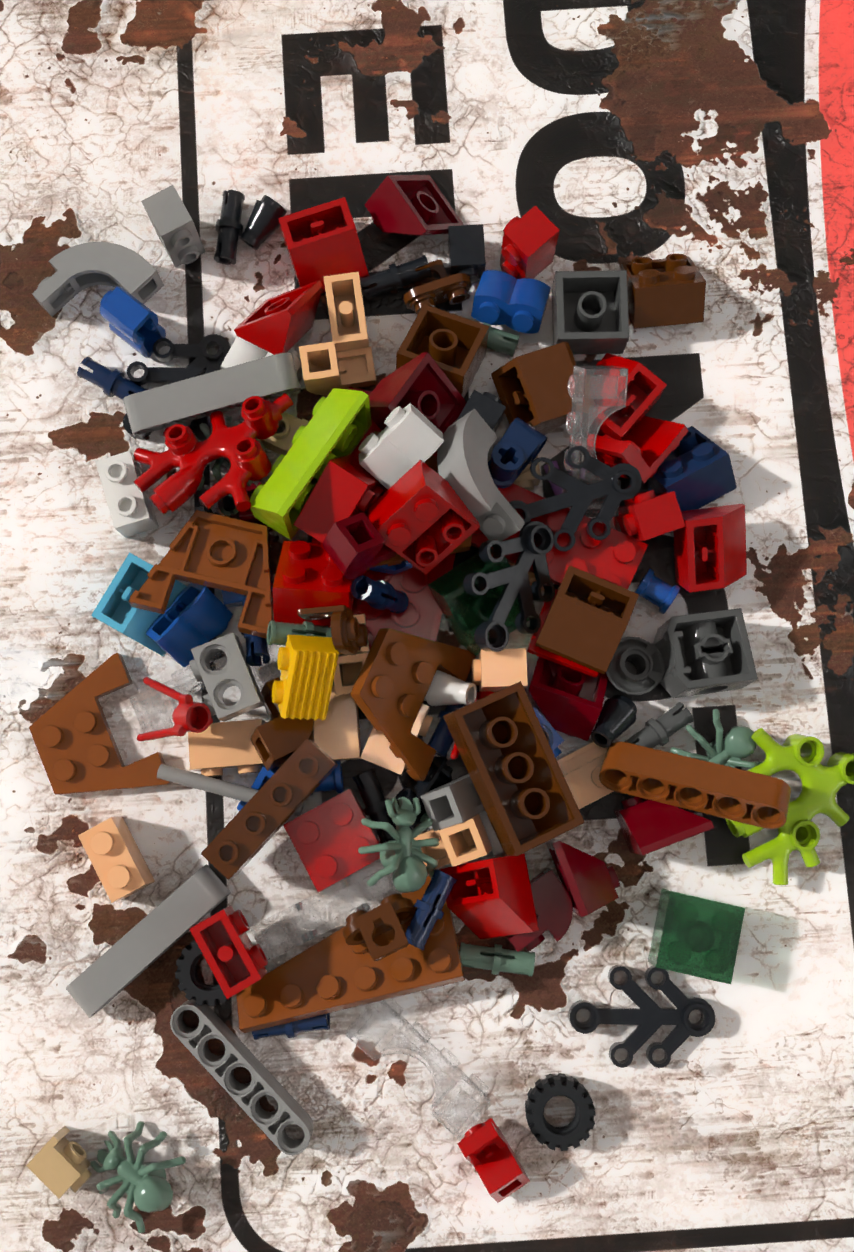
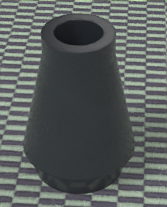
[240,195,287,250]
[591,695,637,748]

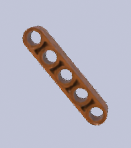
[599,741,791,829]

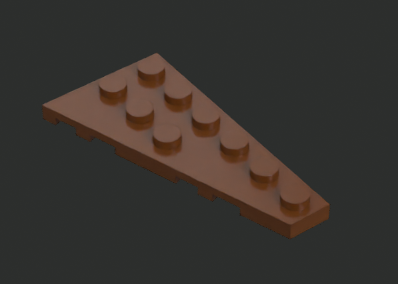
[236,869,465,1033]

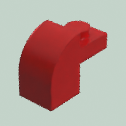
[457,1118,530,1203]

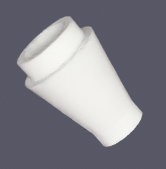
[424,670,477,706]

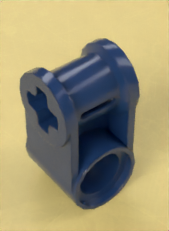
[488,417,548,489]

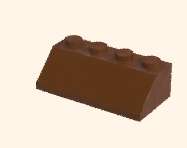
[443,681,585,856]

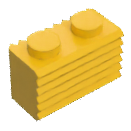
[272,634,339,721]

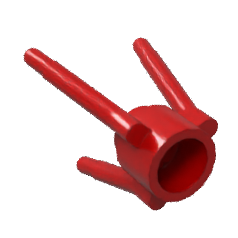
[137,677,213,741]

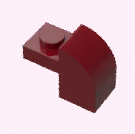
[323,512,397,579]
[507,868,573,952]

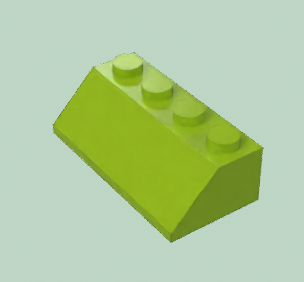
[250,388,372,540]

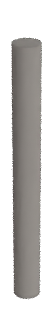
[157,764,304,816]

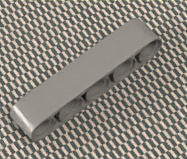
[123,353,301,435]
[66,864,231,1018]
[170,999,314,1156]

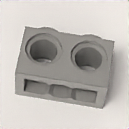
[141,185,205,268]
[189,632,265,722]

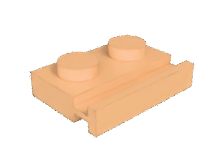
[557,742,614,809]

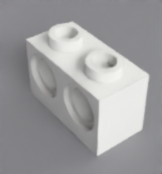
[95,451,159,538]

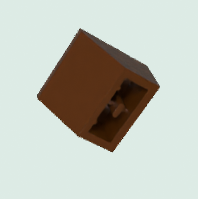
[621,254,706,329]
[491,342,593,435]
[535,565,639,675]

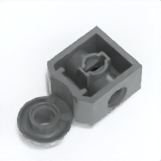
[606,608,758,698]

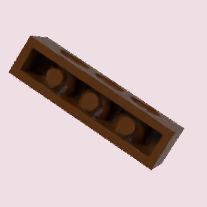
[201,739,338,880]

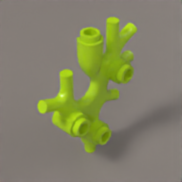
[726,728,854,885]

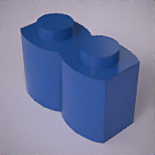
[471,270,551,334]
[100,286,166,358]
[146,583,233,667]

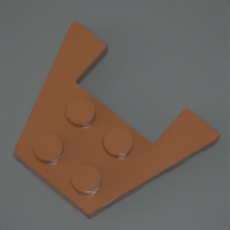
[129,510,273,638]
[350,628,477,781]
[29,653,173,795]

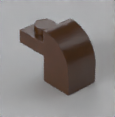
[250,677,314,771]

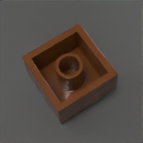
[396,304,490,398]

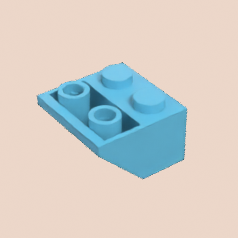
[91,552,187,657]

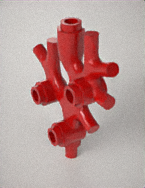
[133,393,294,515]

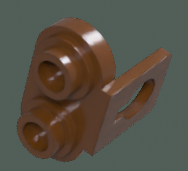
[403,260,472,315]
[297,605,368,656]
[343,893,416,961]

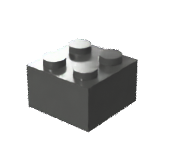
[551,270,629,355]

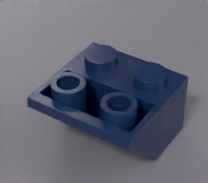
[645,426,737,511]

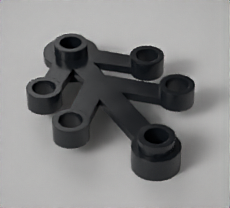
[123,334,231,439]
[509,446,642,551]
[463,521,555,652]
[568,965,715,1068]

